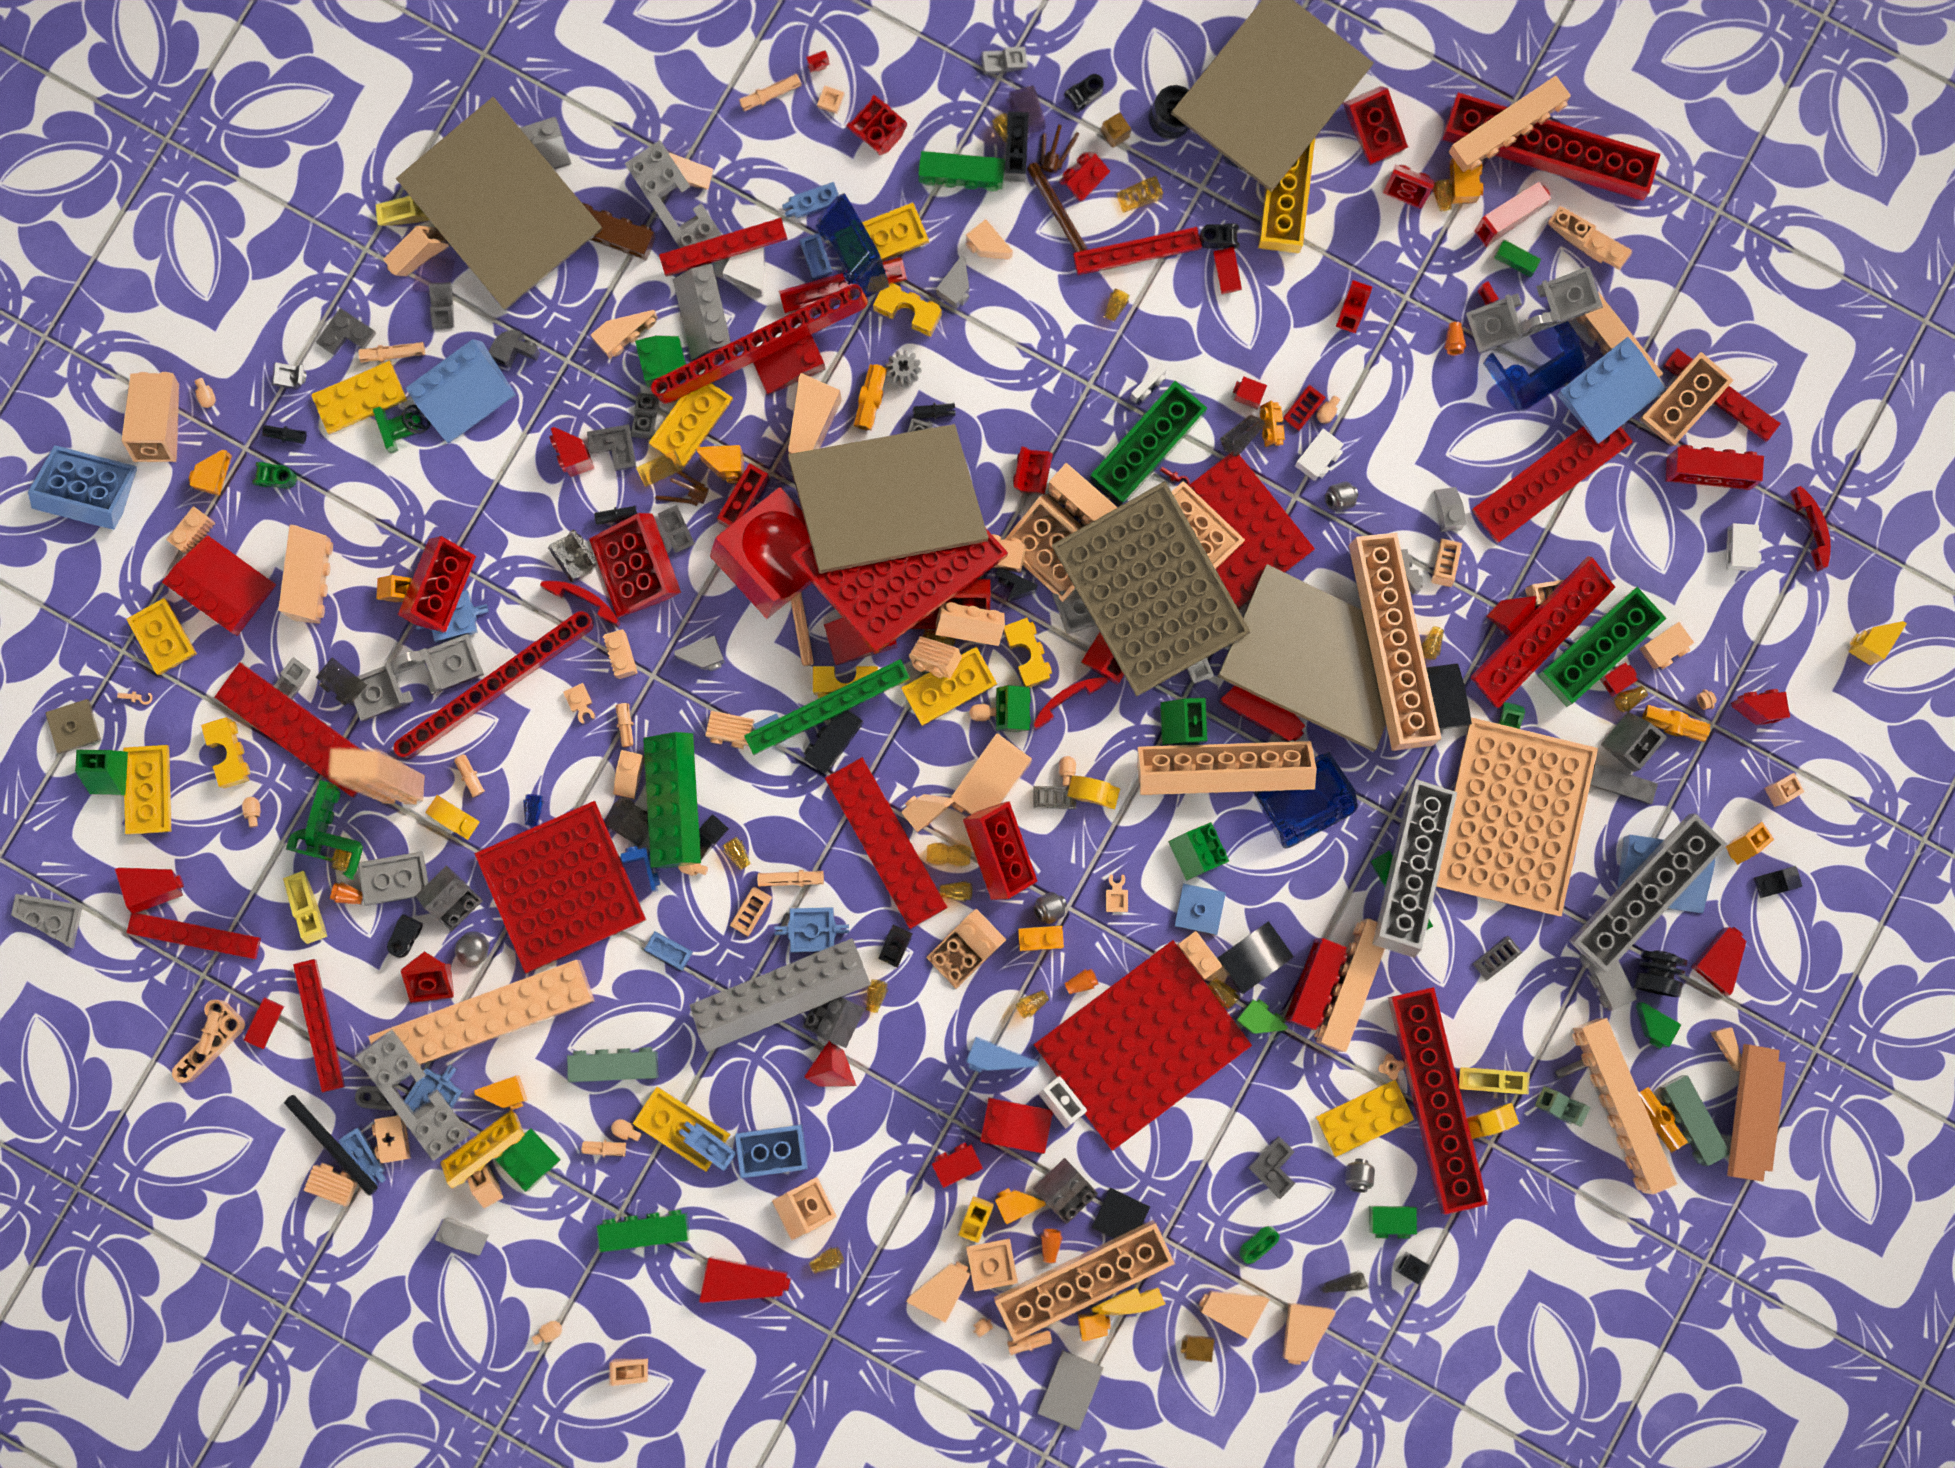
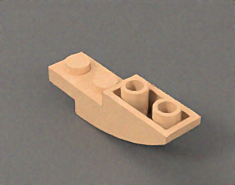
[1548,206,1632,270]

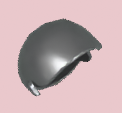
[455,931,490,967]

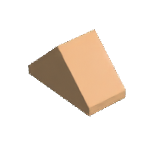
[1764,773,1804,807]
[609,1359,648,1386]

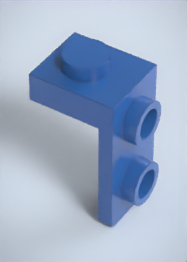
[621,846,661,892]

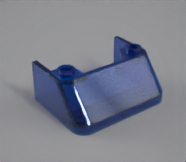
[815,193,889,298]
[1483,321,1586,411]

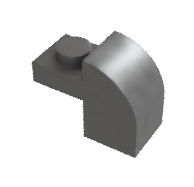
[489,330,540,368]

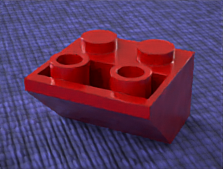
[549,427,595,477]
[1081,632,1124,685]
[1731,689,1790,725]

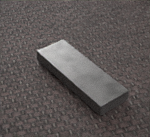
[1590,764,1658,805]

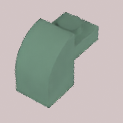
[1535,1086,1591,1127]

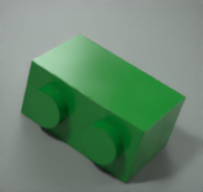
[996,685,1031,732]
[1369,1206,1417,1239]

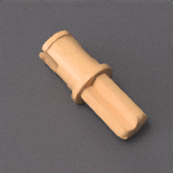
[615,703,634,747]
[454,754,485,797]
[197,1010,224,1055]
[581,1140,626,1157]
[1007,1331,1052,1355]

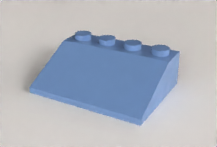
[1557,337,1666,444]
[406,339,516,443]
[28,445,137,530]
[1617,835,1715,914]
[966,1037,1039,1073]

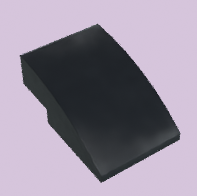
[1426,663,1472,730]
[1217,921,1294,994]

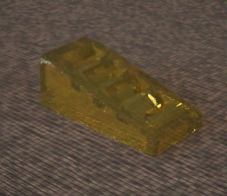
[1116,176,1163,213]

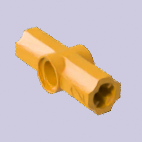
[854,364,887,431]
[1642,705,1711,742]
[1639,1087,1687,1153]

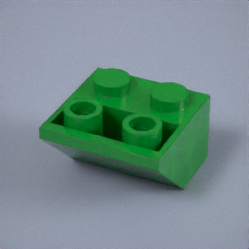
[1160,698,1207,746]
[75,749,128,795]
[1168,822,1229,881]

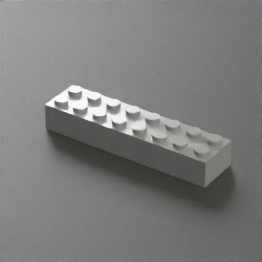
[1372,779,1457,958]
[1569,814,1728,972]
[689,938,871,1052]

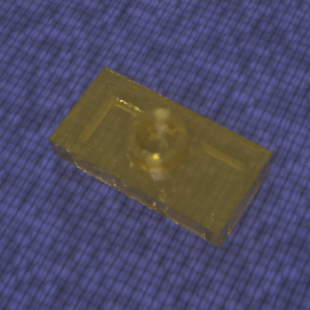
[636,450,684,487]

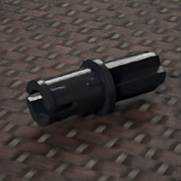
[913,402,956,420]
[262,425,307,445]
[594,505,637,525]

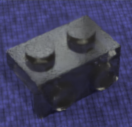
[548,529,597,583]
[316,657,367,706]
[604,797,649,847]

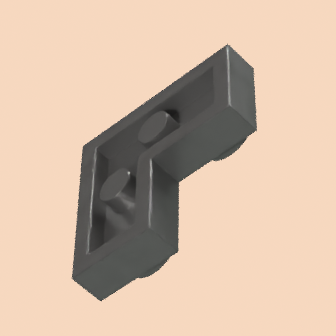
[316,308,376,356]
[587,424,637,471]
[1248,1136,1296,1199]

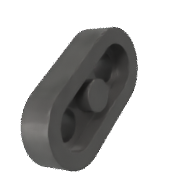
[355,1086,400,1110]

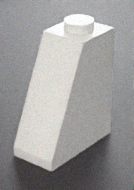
[723,247,765,296]

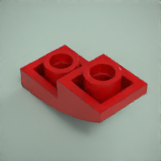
[1213,247,1242,295]
[244,997,285,1049]

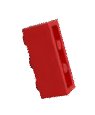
[717,463,770,528]

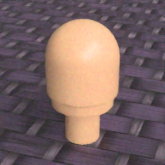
[195,378,216,408]
[1316,395,1340,424]
[969,704,996,721]
[1059,756,1076,787]
[242,797,261,827]
[678,863,708,876]
[611,1119,642,1142]
[531,1321,562,1345]

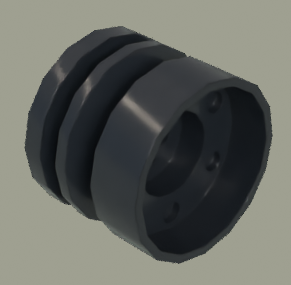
[1148,85,1189,140]
[1634,950,1688,998]

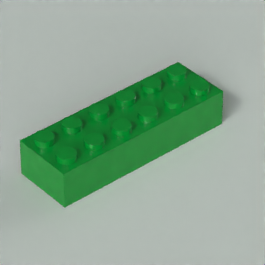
[1090,380,1208,506]
[1537,587,1667,707]
[643,732,701,868]

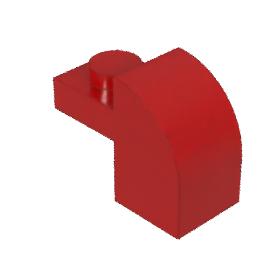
[1336,280,1373,334]

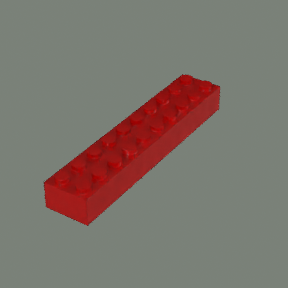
[1442,92,1661,201]
[1387,987,1488,1215]

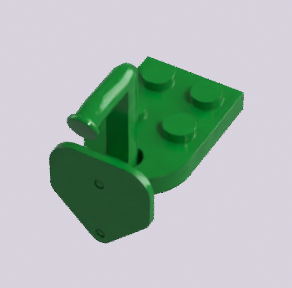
[285,780,363,880]

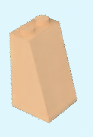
[121,372,179,462]
[788,373,842,454]
[951,733,1032,815]

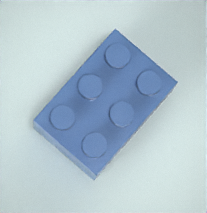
[735,1124,808,1178]

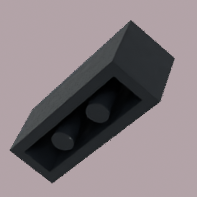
[804,710,864,776]

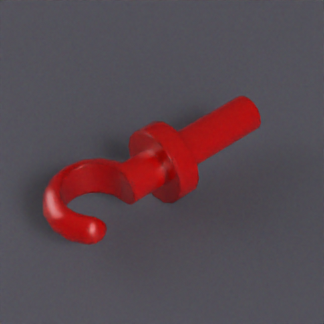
[1159,466,1189,485]

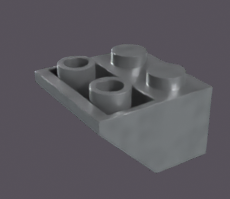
[1600,712,1667,772]
[415,865,483,932]
[802,997,865,1048]
[1033,1158,1098,1224]

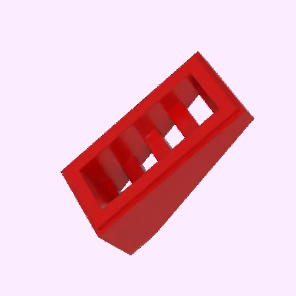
[1283,384,1326,431]

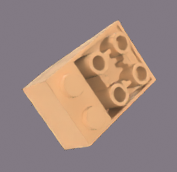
[926,909,1006,989]

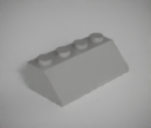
[520,117,572,169]
[673,264,731,361]

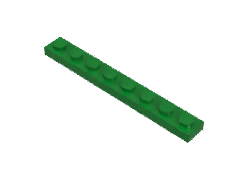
[744,659,910,756]

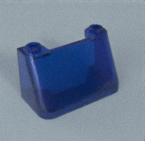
[1253,752,1358,849]

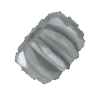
[886,350,922,387]

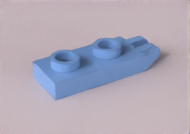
[782,182,841,219]
[679,1121,737,1171]
[338,1128,386,1186]

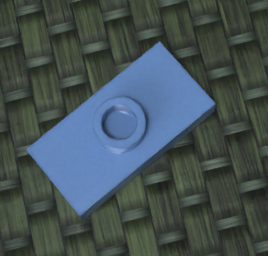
[799,233,833,280]
[644,931,693,971]

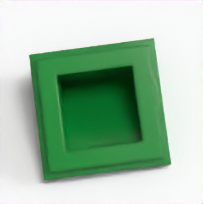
[1498,702,1525,729]

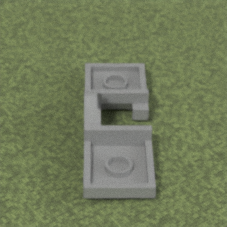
[624,140,722,267]
[1466,266,1603,354]
[346,634,484,722]
[355,1029,470,1161]

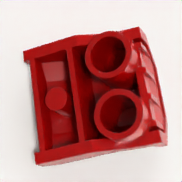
[846,94,907,156]

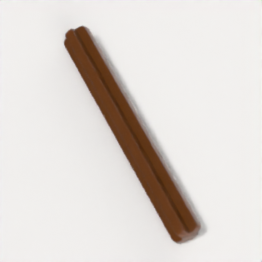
[1027,162,1087,252]

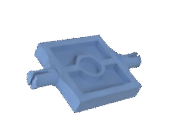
[416,590,489,643]
[775,907,849,953]
[404,1064,464,1130]

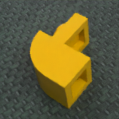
[1067,775,1120,809]
[425,795,480,840]
[1467,1103,1519,1139]
[958,1196,994,1243]

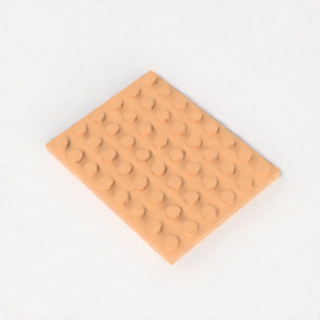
[1436,717,1598,917]

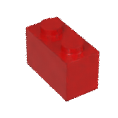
[932,1142,983,1188]

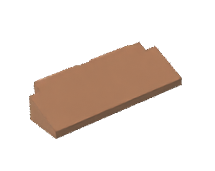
[1727,1044,1786,1182]

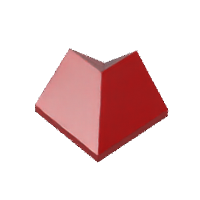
[401,951,454,1003]

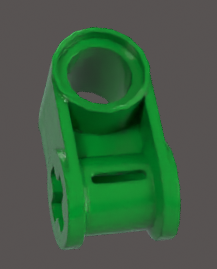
[252,462,297,489]

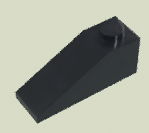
[1004,111,1029,182]

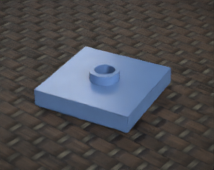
[1174,883,1226,935]

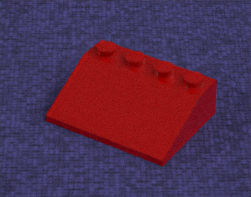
[589,513,681,618]
[162,535,276,636]

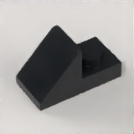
[995,567,1038,603]
[699,814,729,860]
[1754,866,1803,898]
[878,924,913,968]

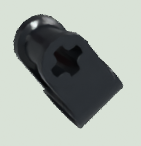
[1064,74,1104,113]
[1199,223,1240,249]
[387,914,423,958]

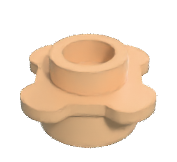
[1378,1054,1404,1080]

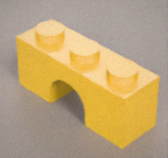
[873,283,942,337]
[1003,618,1052,688]
[813,666,878,698]
[201,717,250,789]

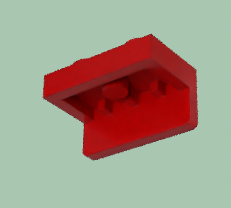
[1059,152,1111,201]
[1013,446,1053,495]

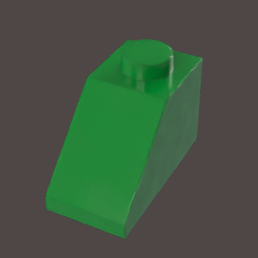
[1636,1002,1682,1049]

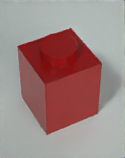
[1232,376,1267,410]
[1600,662,1638,697]

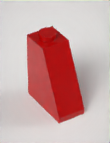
[115,867,184,914]
[1691,927,1747,996]

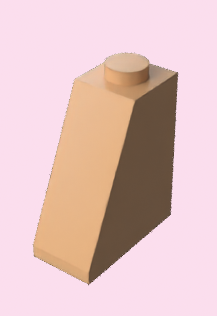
[383,226,450,276]
[906,1261,970,1323]
[1199,1291,1270,1339]
[1283,1303,1335,1365]

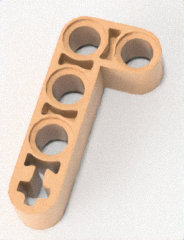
[172,1000,245,1083]

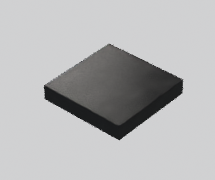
[1092,1187,1150,1238]

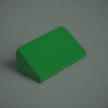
[1494,239,1541,278]

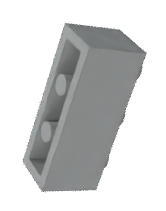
[1580,952,1637,1011]

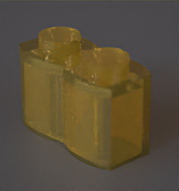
[926,843,971,868]

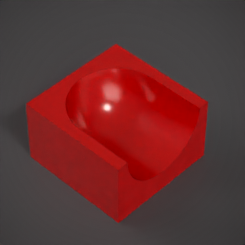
[710,487,812,619]

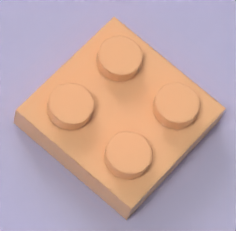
[966,1238,1018,1292]

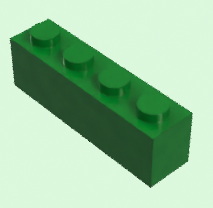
[918,151,1005,192]
[597,1209,690,1252]

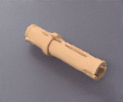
[739,74,802,112]
[359,342,425,363]
[757,870,824,887]

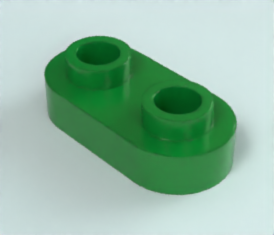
[1239,1226,1279,1264]

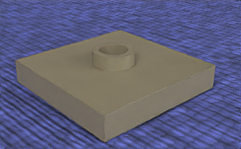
[45,699,101,754]

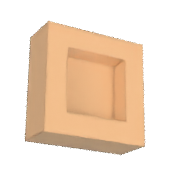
[817,85,844,114]

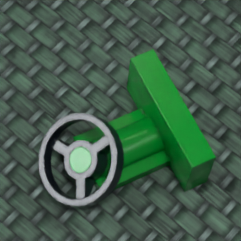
[372,405,431,453]

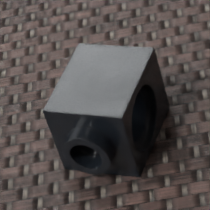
[1395,1252,1430,1285]

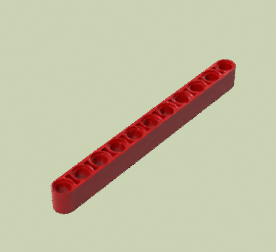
[651,284,868,404]
[394,611,594,759]

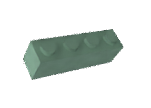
[567,1047,659,1082]
[1659,1075,1730,1166]

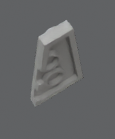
[11,894,83,948]

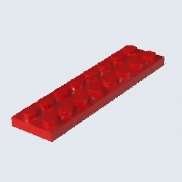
[1471,426,1633,544]
[1470,556,1616,708]
[214,662,362,798]
[825,757,948,929]

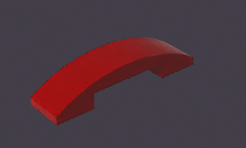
[1790,486,1831,572]
[540,581,621,627]
[1033,677,1108,731]

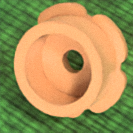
[1697,689,1716,710]
[973,1318,993,1338]

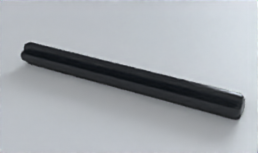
[284,1095,378,1196]

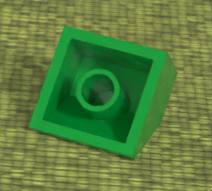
[635,335,686,387]
[495,1128,561,1192]

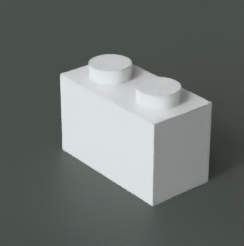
[1295,429,1343,481]
[1726,523,1762,571]
[1038,1076,1087,1129]

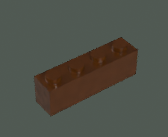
[582,203,656,261]

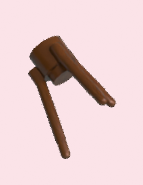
[1039,124,1079,173]
[655,467,709,506]

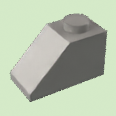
[936,256,970,309]
[1434,487,1466,532]
[674,636,725,671]
[435,1217,489,1256]

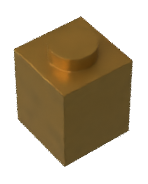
[1101,112,1131,148]
[1181,1335,1214,1362]

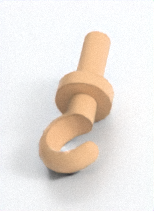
[117,691,153,705]

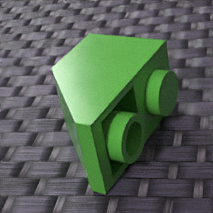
[1236,999,1288,1034]

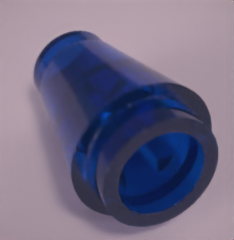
[523,794,545,826]

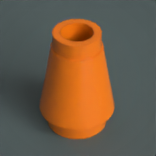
[1445,322,1466,355]
[330,882,363,905]
[1065,968,1099,995]
[1041,1229,1063,1263]

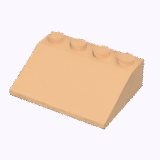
[1172,481,1245,569]
[1004,494,1083,602]
[278,525,333,624]

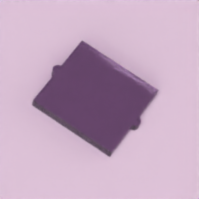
[413,255,455,295]

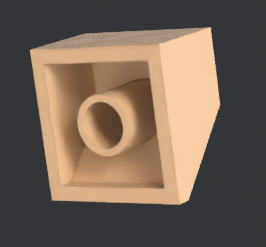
[772,1177,837,1241]

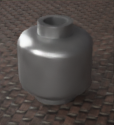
[1325,481,1358,512]
[1033,892,1067,924]
[1345,1158,1375,1193]

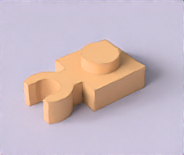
[563,683,595,724]
[1106,875,1128,912]

